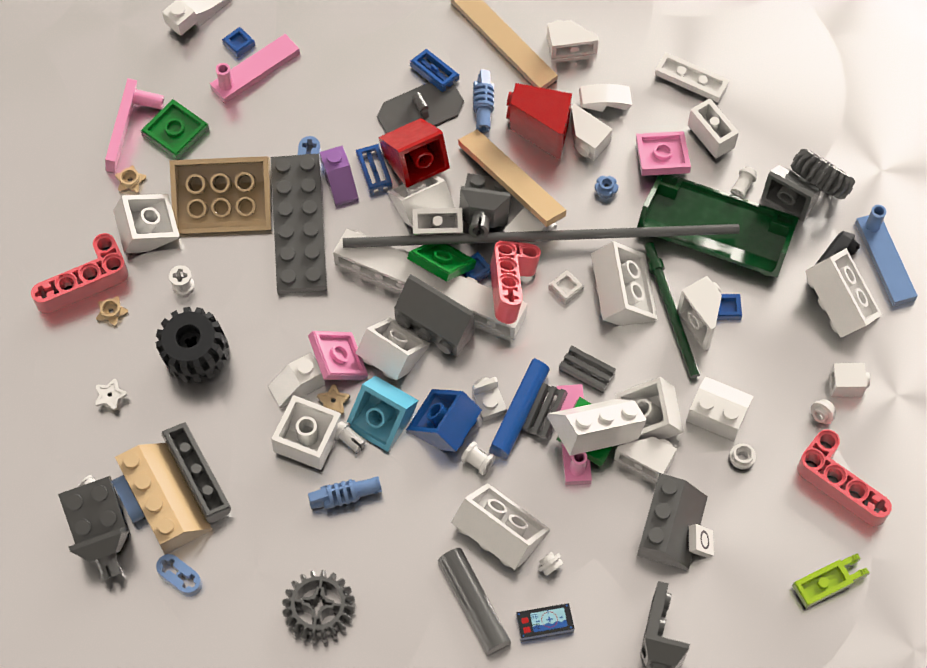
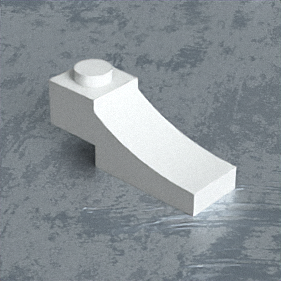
[162,0,231,36]

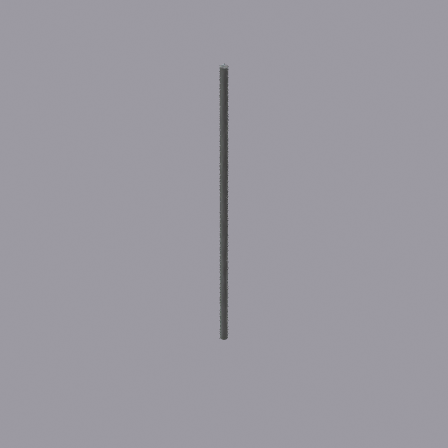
[343,224,740,248]

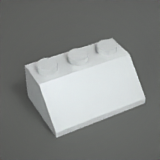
[591,241,658,326]
[805,248,882,338]
[547,399,646,456]
[451,483,550,570]

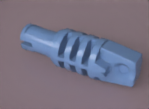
[473,69,494,133]
[308,476,382,509]

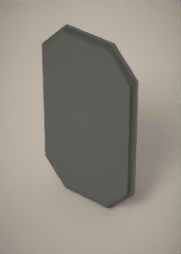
[377,82,464,133]

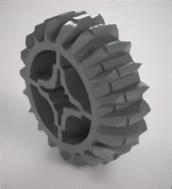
[790,149,856,199]
[282,570,355,644]

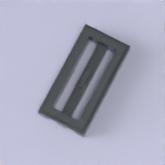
[559,345,616,392]
[522,383,568,439]

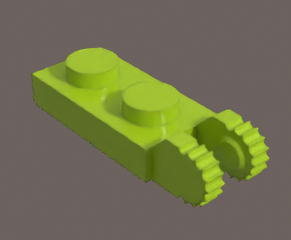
[792,553,870,608]

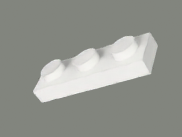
[654,52,729,103]

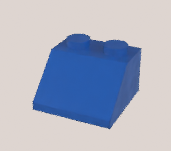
[406,389,482,452]

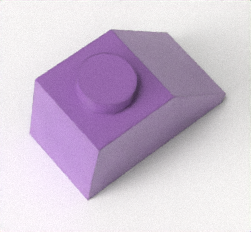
[320,145,359,206]

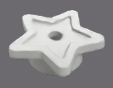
[95,379,128,410]

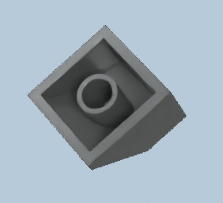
[761,165,821,222]

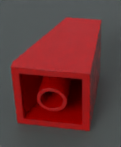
[506,83,572,159]
[378,118,450,188]

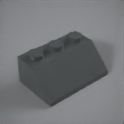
[394,274,474,357]
[637,473,708,570]

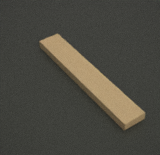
[451,0,558,88]
[458,129,566,227]

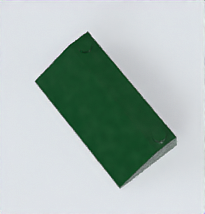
[637,174,799,278]

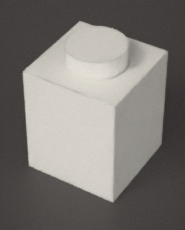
[829,363,870,397]

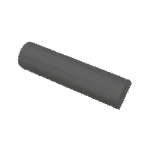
[162,422,231,523]
[438,548,511,656]

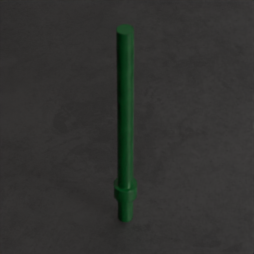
[644,242,700,379]

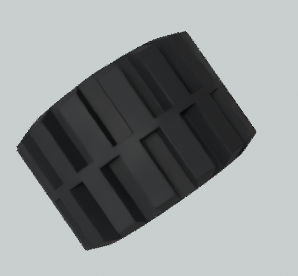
[156,307,229,383]

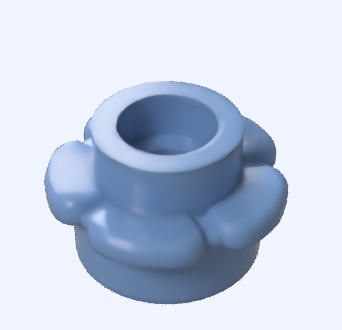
[594,176,619,198]

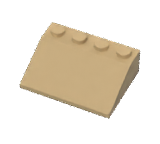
[169,156,272,234]

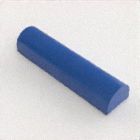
[489,358,550,459]

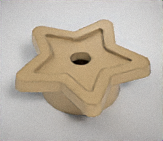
[115,165,146,193]
[96,296,128,326]
[317,384,350,415]

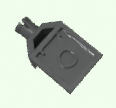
[459,173,513,239]
[58,476,129,580]
[640,581,690,668]

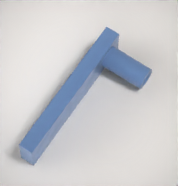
[855,205,918,307]

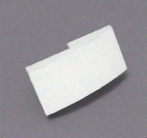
[579,84,632,112]

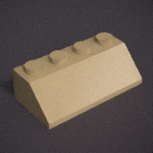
[115,443,212,555]

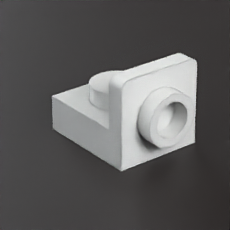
[472,377,507,421]

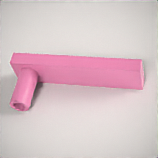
[210,34,300,104]
[105,78,164,173]
[557,384,592,485]

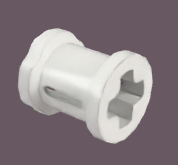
[169,265,195,297]
[461,442,496,475]

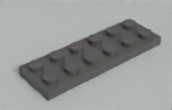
[271,154,327,294]

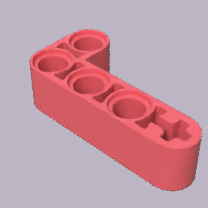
[31,233,128,313]
[490,241,541,324]
[797,429,892,526]

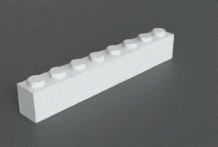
[333,228,527,339]

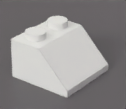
[387,175,455,227]
[113,194,180,253]
[677,276,722,351]
[355,318,430,380]
[615,377,684,440]
[686,377,753,441]
[271,395,341,470]

